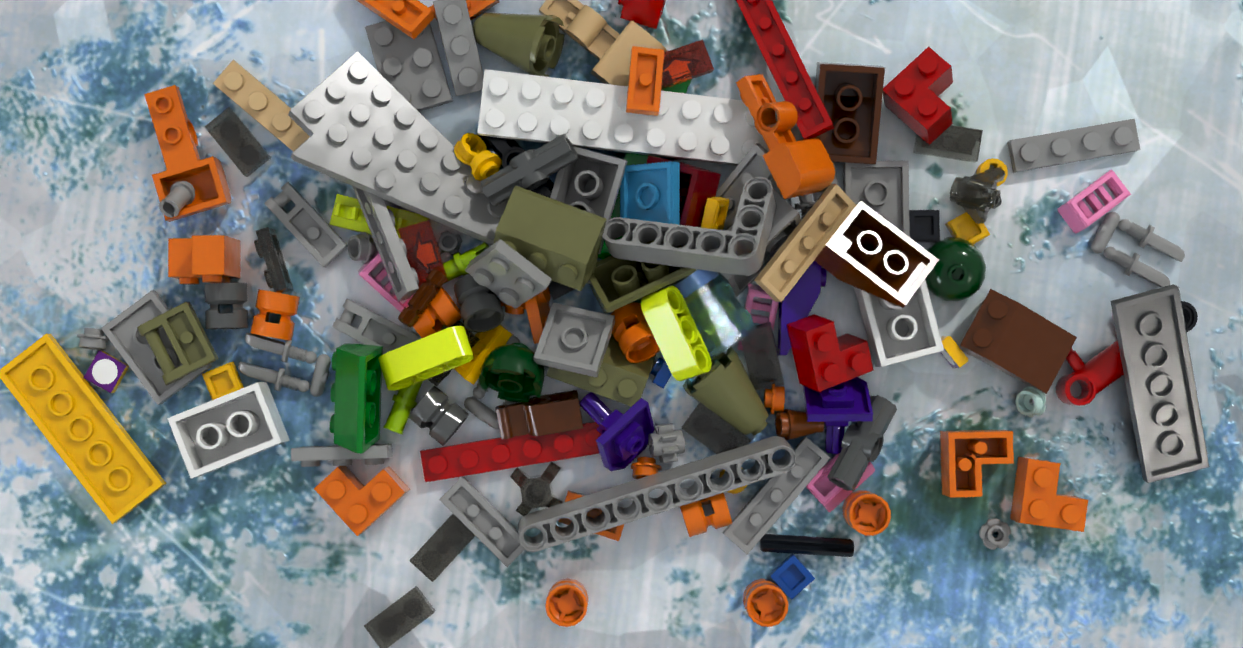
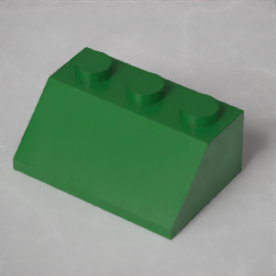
[330,343,383,454]

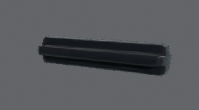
[759,534,854,557]

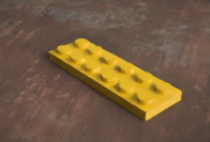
[0,333,167,524]

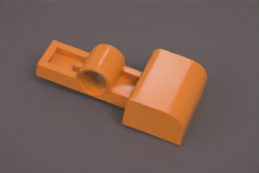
[736,74,835,199]
[144,85,232,222]

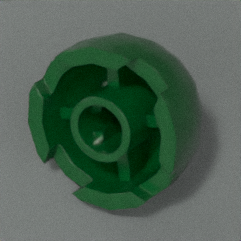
[925,237,986,301]
[479,343,545,403]

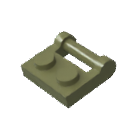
[137,301,219,385]

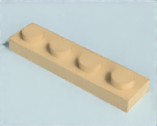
[213,60,310,152]
[754,184,857,302]

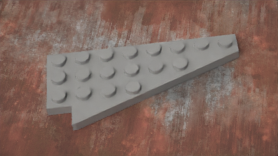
[288,51,508,245]

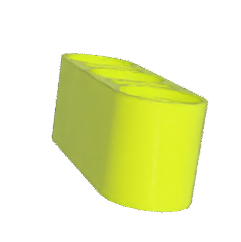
[641,285,712,381]
[378,326,474,391]

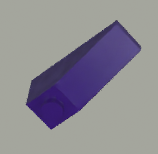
[777,261,827,356]

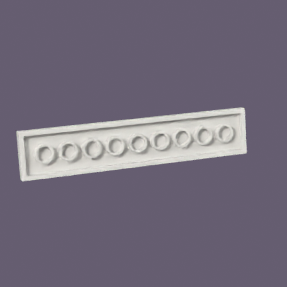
[477,69,800,166]

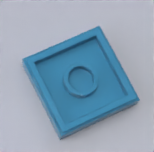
[620,161,680,225]

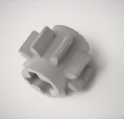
[648,424,685,463]

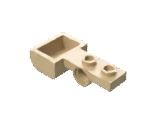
[539,0,667,86]

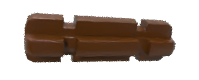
[398,269,447,328]

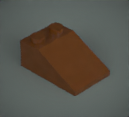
[815,62,885,164]
[814,201,939,308]
[960,289,1077,394]

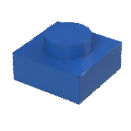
[650,357,672,389]
[769,554,815,600]

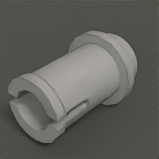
[159,181,195,217]

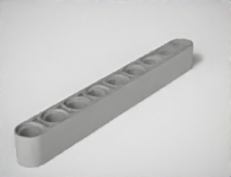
[518,436,797,552]

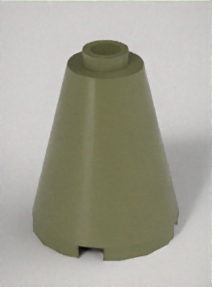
[473,13,564,77]
[683,346,769,435]

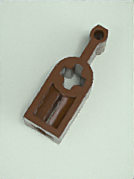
[496,390,583,439]

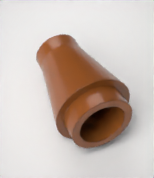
[775,409,824,440]

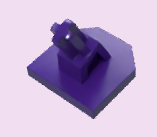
[803,377,873,454]
[579,392,655,471]

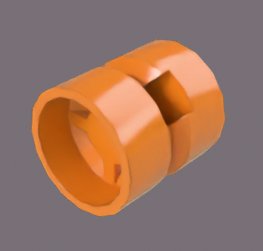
[406,287,462,338]
[250,289,300,340]
[611,302,660,363]
[843,490,891,536]
[680,493,732,537]
[545,578,588,627]
[743,578,789,627]

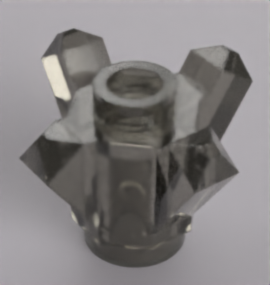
[950,167,1005,224]
[510,461,563,516]

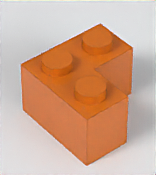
[168,235,241,285]
[940,430,1014,498]
[1010,457,1088,532]
[314,466,410,536]

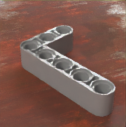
[602,177,776,276]

